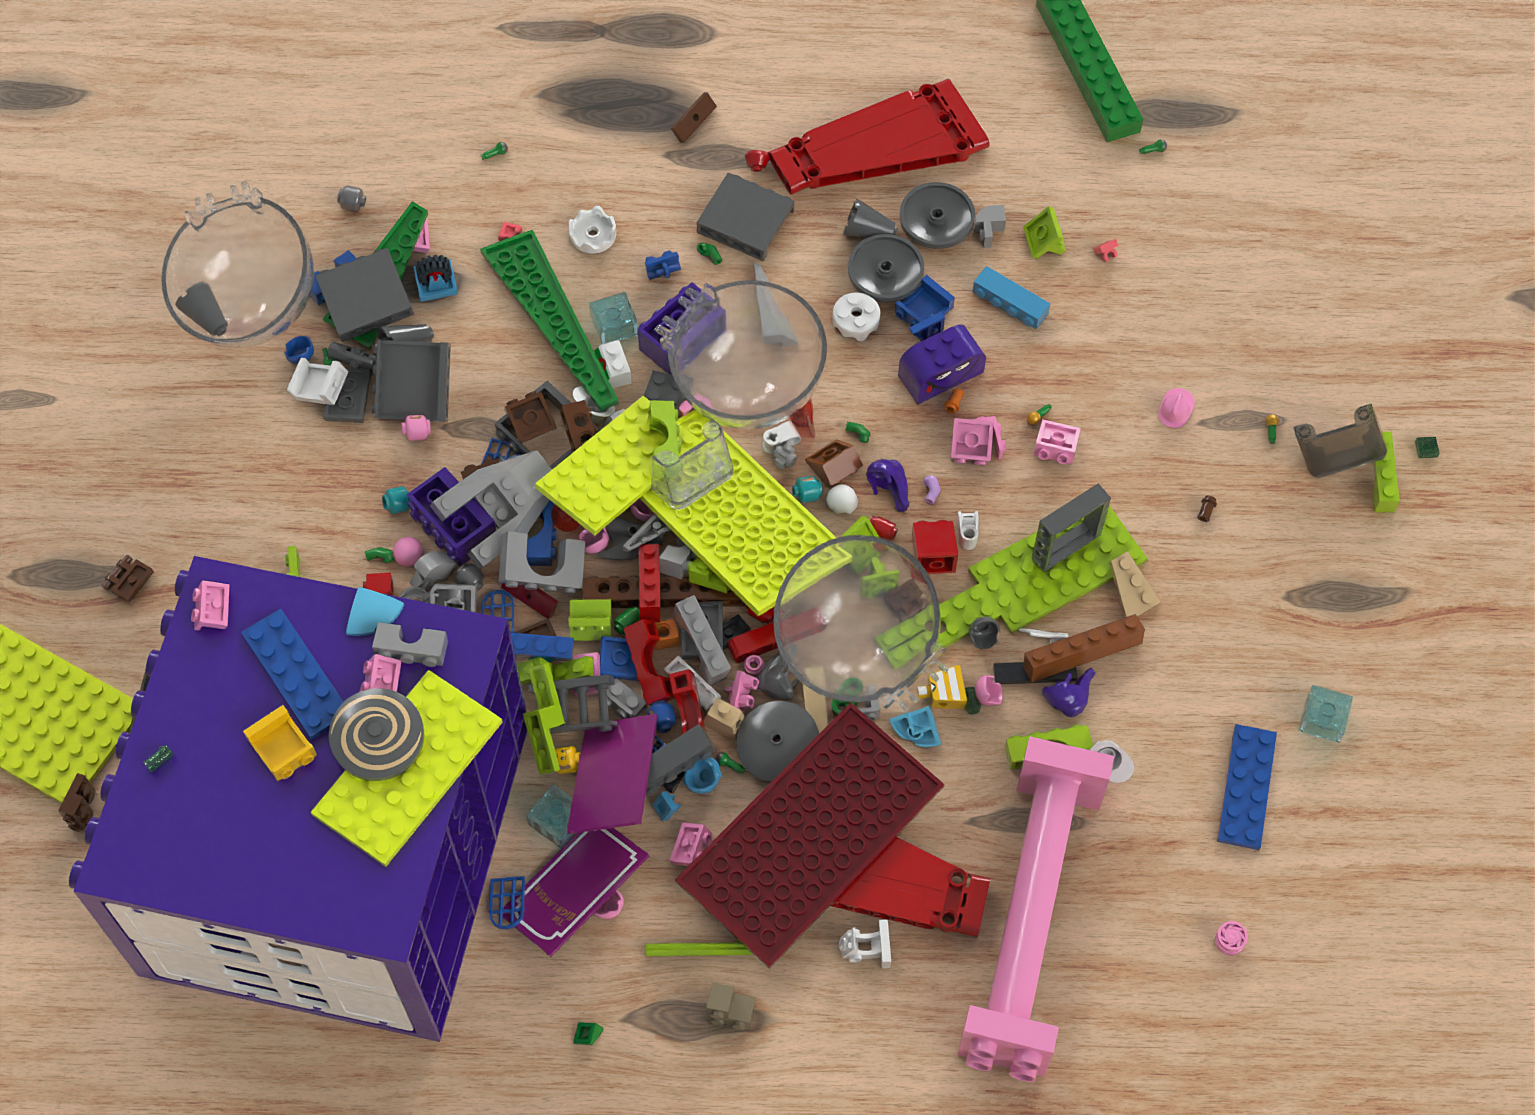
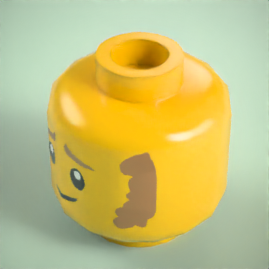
[555,746,581,774]

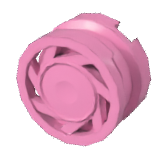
[1215,921,1248,955]

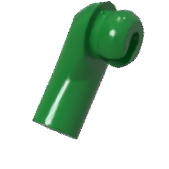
[697,243,722,265]
[845,421,871,443]
[365,547,394,563]

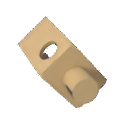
[704,698,745,742]

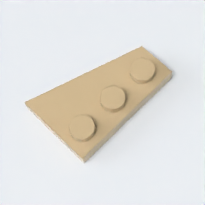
[1109,551,1160,618]

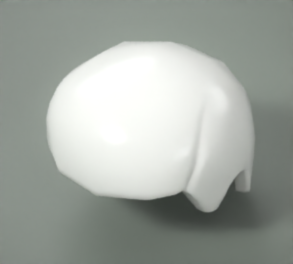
[826,484,858,514]

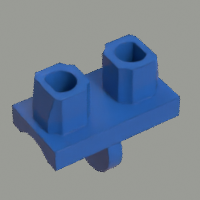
[645,250,681,280]

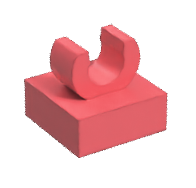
[1093,239,1119,262]

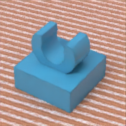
[652,791,681,821]

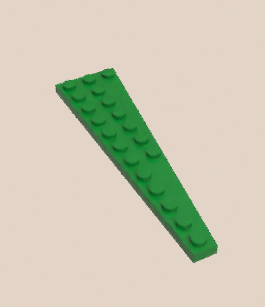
[480,230,619,411]

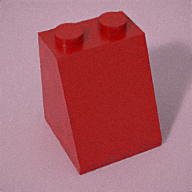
[912,520,958,575]

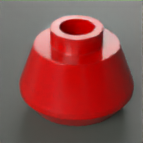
[745,150,770,172]

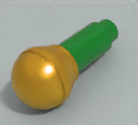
[1026,404,1052,425]
[1265,414,1279,444]

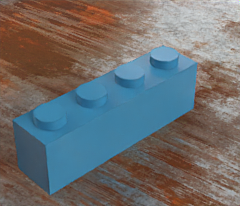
[972,266,1051,329]

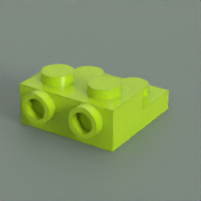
[687,555,729,593]

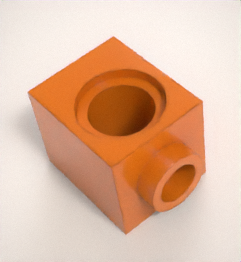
[655,619,679,650]

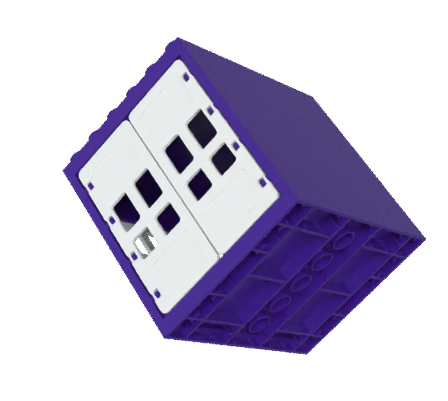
[69,556,528,1042]

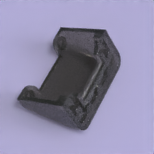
[1293,403,1387,478]

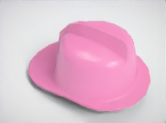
[1158,388,1195,428]

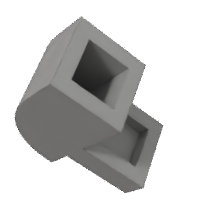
[974,205,1006,248]
[410,551,456,592]

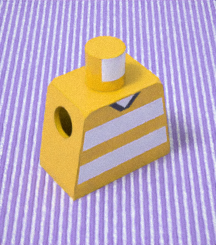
[917,665,967,709]

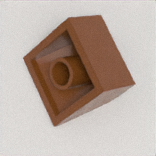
[805,439,863,486]

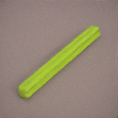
[645,942,752,956]

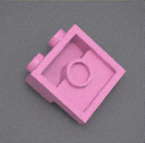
[950,418,994,465]
[1034,419,1081,465]

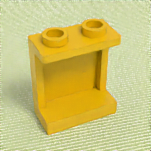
[243,705,317,782]

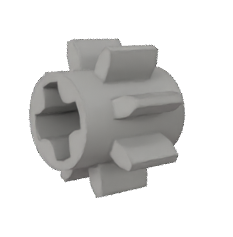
[773,444,797,470]

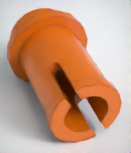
[944,388,964,414]

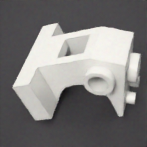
[839,920,891,968]

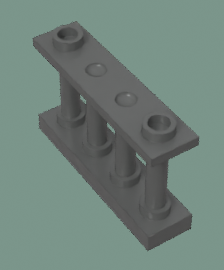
[528,674,618,734]

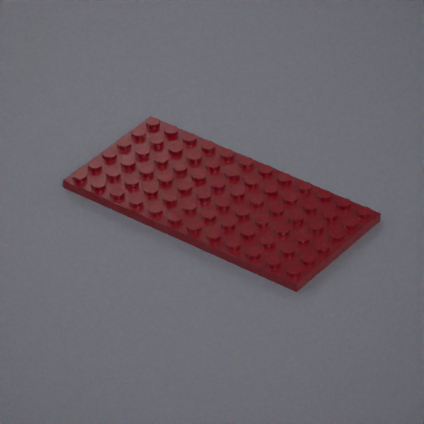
[675,702,945,969]

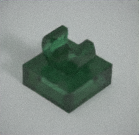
[1415,437,1440,459]

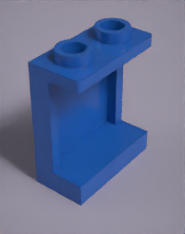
[895,275,955,327]

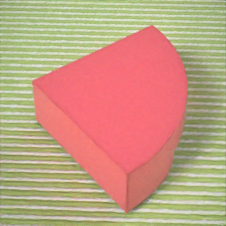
[498,222,522,241]

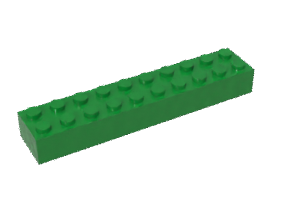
[1036,0,1143,142]

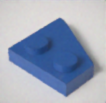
[909,312,945,341]

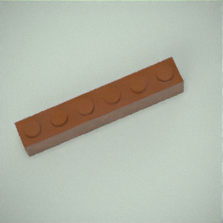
[1023,614,1145,682]

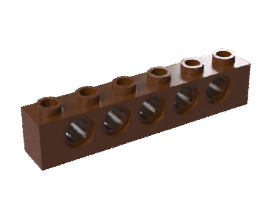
[560,400,598,452]

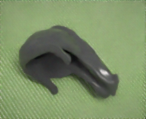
[757,644,799,700]

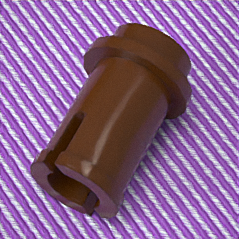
[1197,495,1217,522]

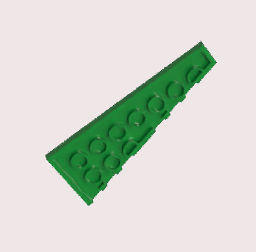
[323,201,429,351]

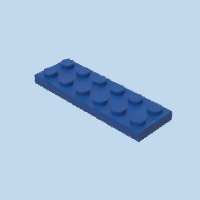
[241,609,343,740]
[1217,724,1277,850]

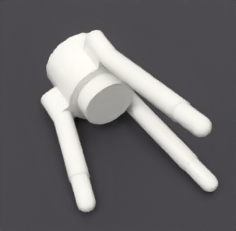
[1019,628,1069,644]

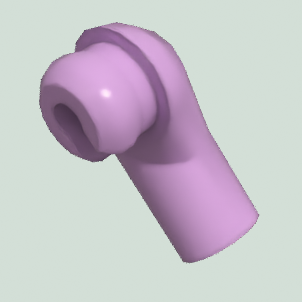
[924,475,941,505]

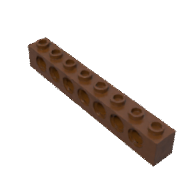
[583,575,746,608]

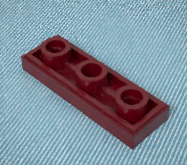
[501,583,558,619]

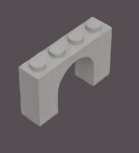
[499,531,585,594]
[672,595,731,686]

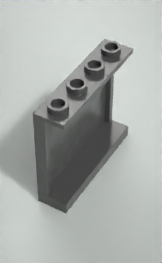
[697,173,794,262]
[315,248,414,342]
[372,340,451,422]

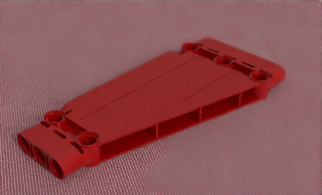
[768,78,990,195]
[830,837,991,938]

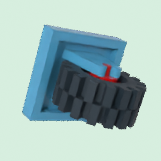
[413,255,458,302]

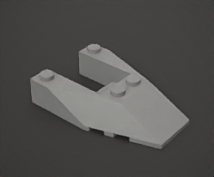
[430,450,552,570]

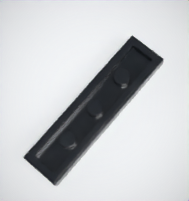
[993,662,1077,685]

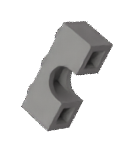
[659,536,696,579]
[372,622,448,667]

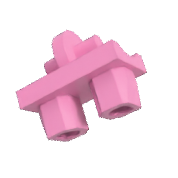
[724,671,759,713]

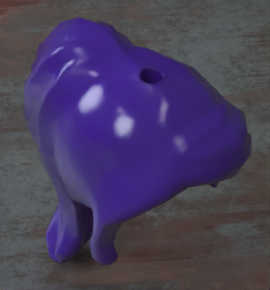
[866,459,910,512]
[1042,668,1096,717]

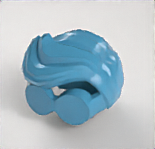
[683,757,722,794]

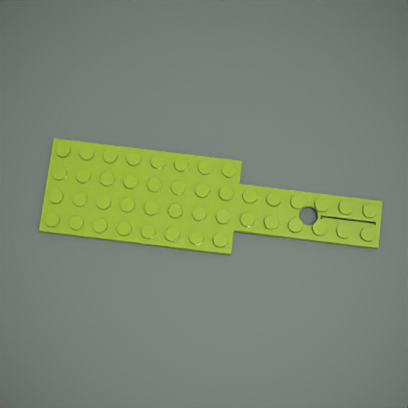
[875,505,1148,673]

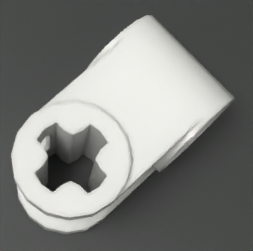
[762,421,801,454]
[957,511,979,550]

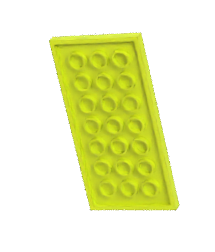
[535,396,702,536]
[311,670,503,867]

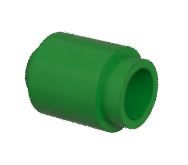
[614,606,640,636]

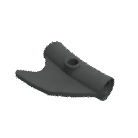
[328,342,377,371]
[598,517,663,560]

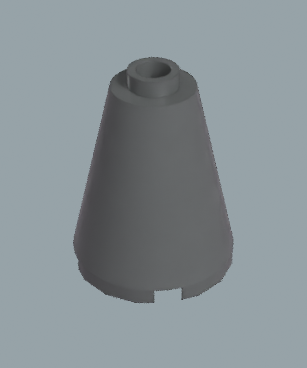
[844,199,898,238]
[175,282,228,337]
[377,324,434,342]

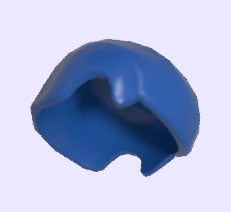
[284,336,314,364]

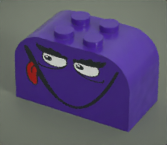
[898,324,986,405]

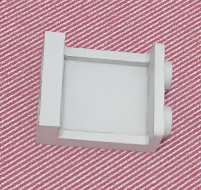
[287,358,348,405]

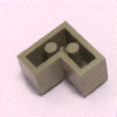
[706,982,756,1030]

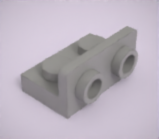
[607,678,647,719]

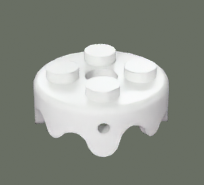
[569,206,617,254]
[832,292,881,341]

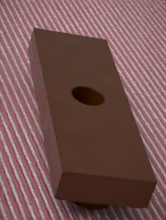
[671,92,717,143]

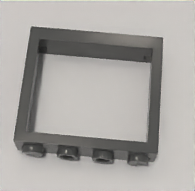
[495,381,600,469]
[1032,483,1111,572]

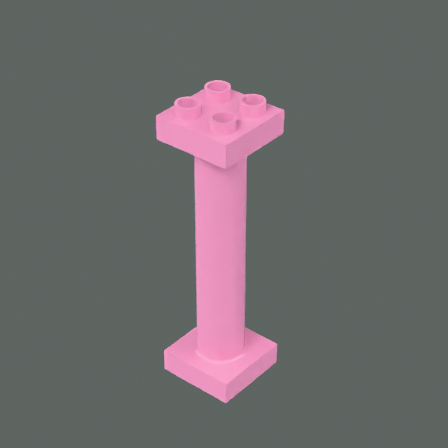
[958,737,1114,1082]

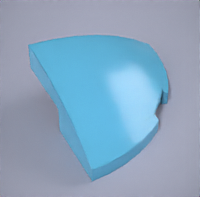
[346,587,404,636]
[889,706,942,747]

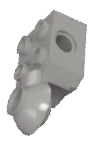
[399,583,477,612]

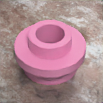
[744,655,764,675]

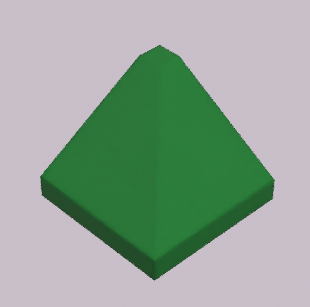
[573,1022,604,1045]

